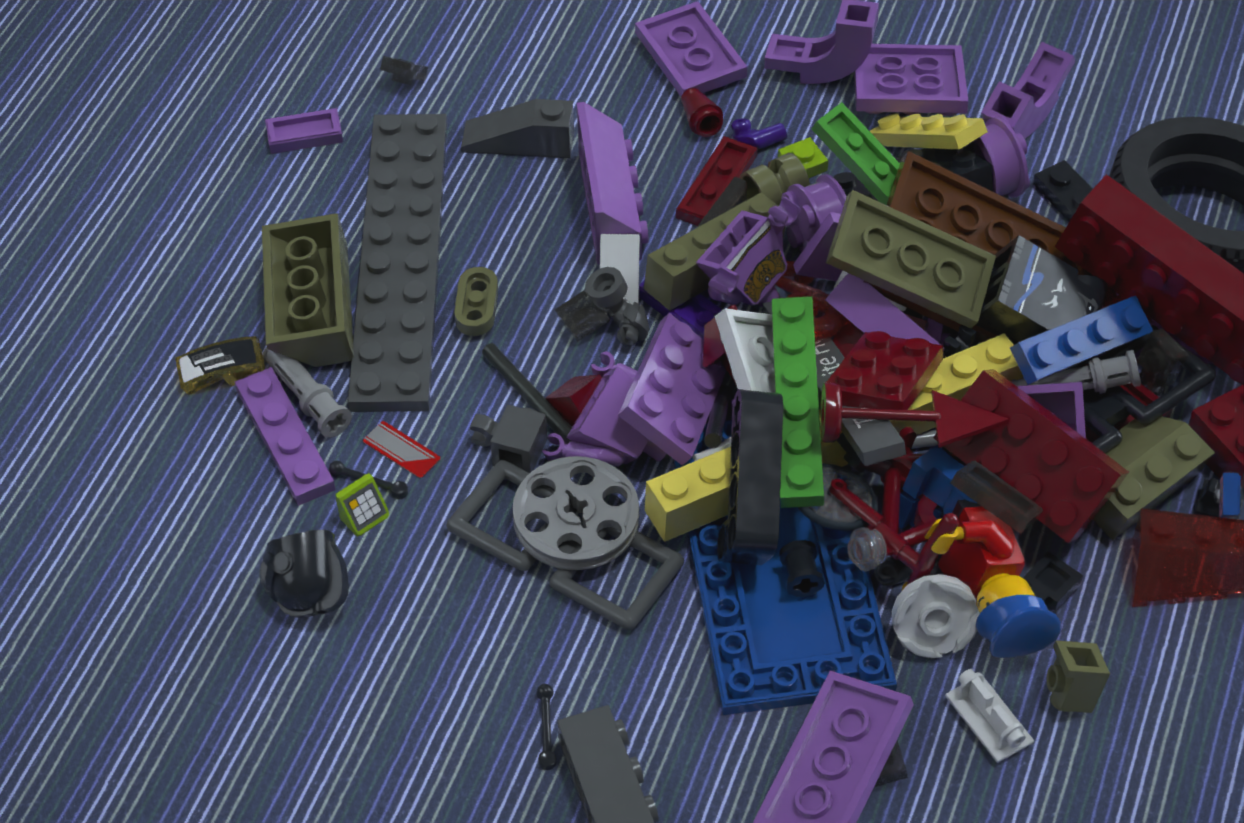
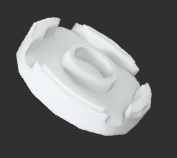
[892,574,980,659]

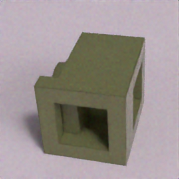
[1046,640,1110,713]

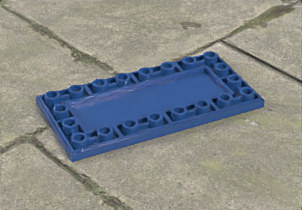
[673,409,897,715]

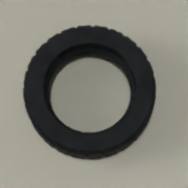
[1109,117,1244,274]

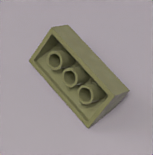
[262,213,354,367]

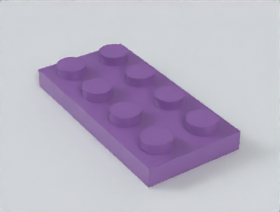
[618,313,727,465]
[753,671,914,823]

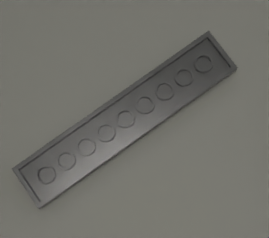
[348,114,448,412]

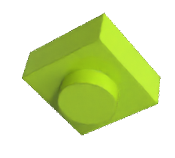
[778,137,828,178]

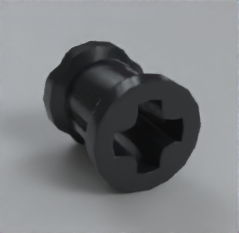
[779,540,825,597]

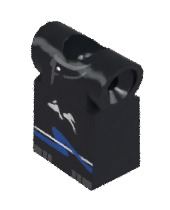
[975,235,1108,370]

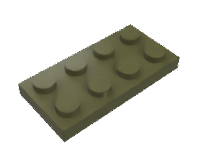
[826,190,996,329]

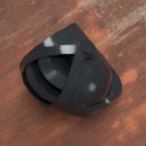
[259,530,349,618]

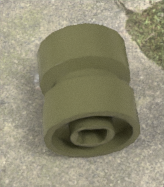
[740,153,810,206]

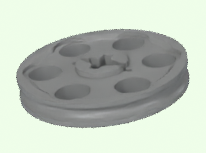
[513,456,639,570]

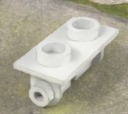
[945,669,1034,763]

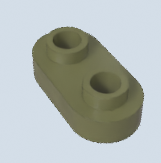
[454,267,498,336]

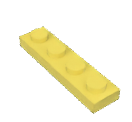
[870,113,988,149]

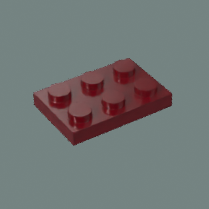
[822,331,943,410]

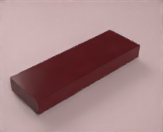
[676,136,757,226]

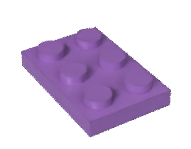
[635,1,747,96]

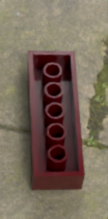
[1055,174,1244,385]

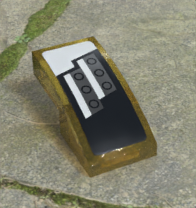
[175,336,265,395]

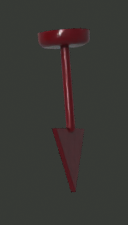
[820,382,1009,448]

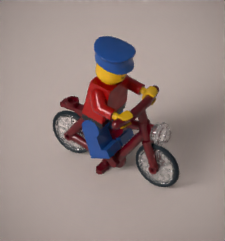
[797,427,1061,658]

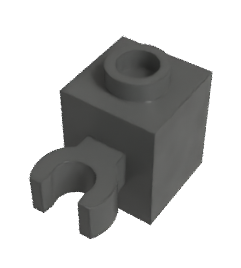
[470,404,547,473]

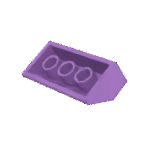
[576,102,649,264]

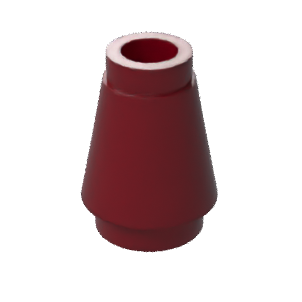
[681,88,723,137]

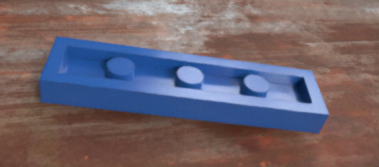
[1010,295,1154,385]

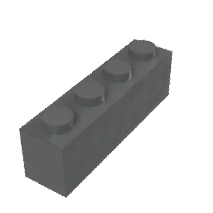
[557,705,659,823]

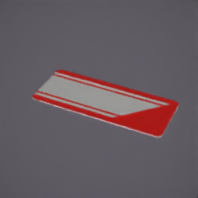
[363,421,441,478]

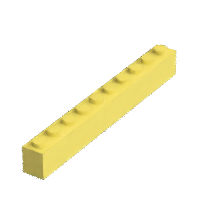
[645,333,1023,542]

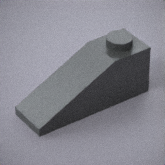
[461,99,574,158]

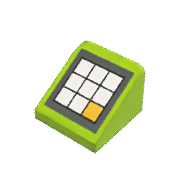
[335,473,389,536]

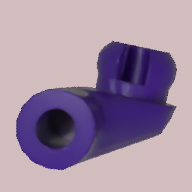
[731,118,787,149]

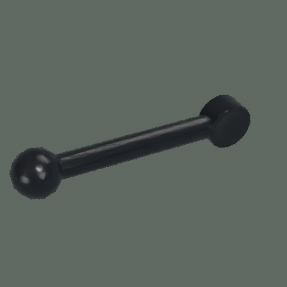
[329,460,408,499]
[536,683,557,770]

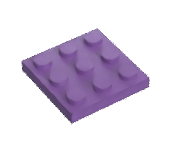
[854,44,968,116]

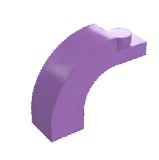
[765,0,879,84]
[981,42,1075,138]

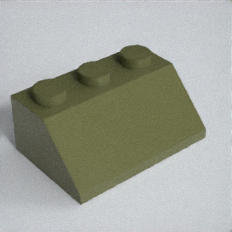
[1093,416,1215,541]

